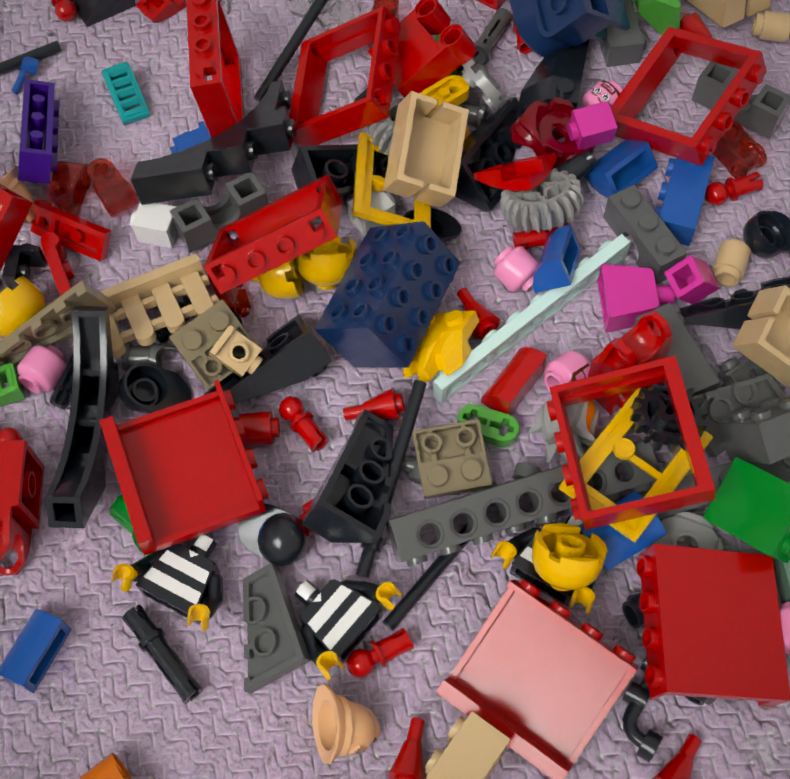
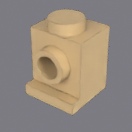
[209,325,263,377]

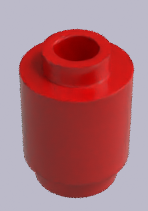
[233,411,280,446]

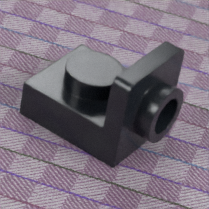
[2,243,47,290]

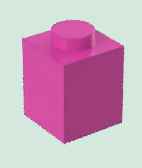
[567,101,618,150]
[664,255,720,304]

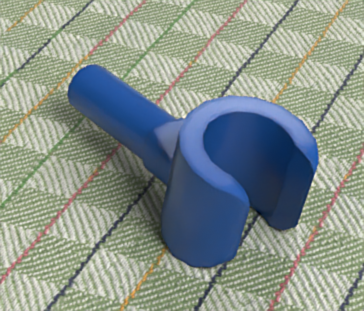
[11,56,39,94]

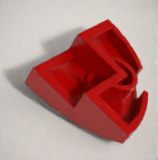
[474,153,557,191]

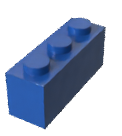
[655,153,715,246]

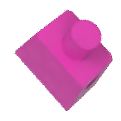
[597,264,675,333]

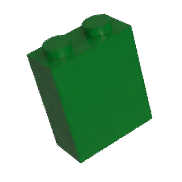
[703,457,790,563]

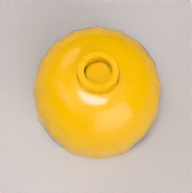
[295,236,357,290]
[253,258,303,299]
[0,276,46,338]
[532,523,608,591]

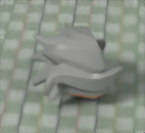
[528,399,600,463]

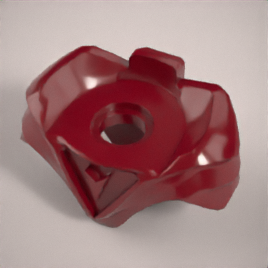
[511,97,595,170]

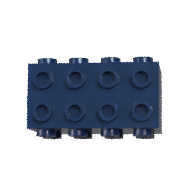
[314,221,461,368]

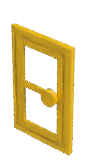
[352,131,431,228]
[558,388,713,542]

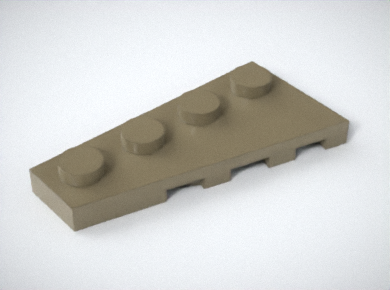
[0,280,117,366]

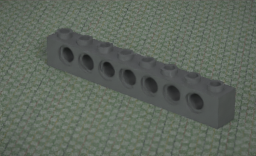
[386,440,660,566]

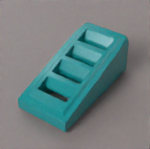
[102,62,151,125]

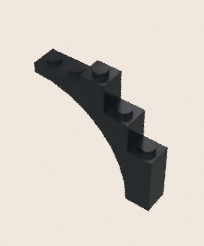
[131,80,297,205]
[45,306,119,528]

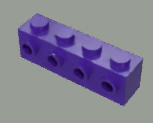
[18,79,60,184]

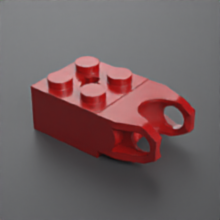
[588,311,673,416]
[0,440,45,576]

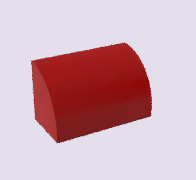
[481,347,547,415]

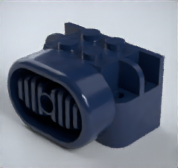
[509,0,630,57]

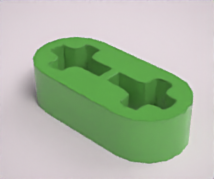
[457,404,519,447]

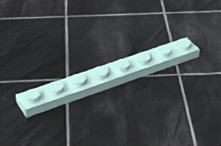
[433,234,631,404]

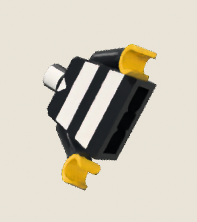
[490,516,596,614]
[111,534,223,631]
[294,579,402,680]

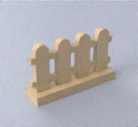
[99,253,219,359]

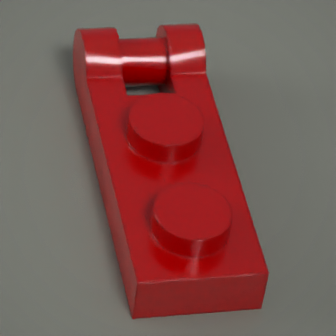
[30,200,111,262]
[40,232,75,296]

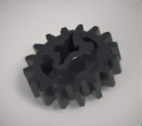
[630,382,709,453]

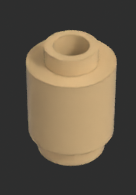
[751,10,790,43]
[712,239,751,287]

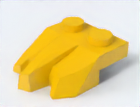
[403,310,479,382]

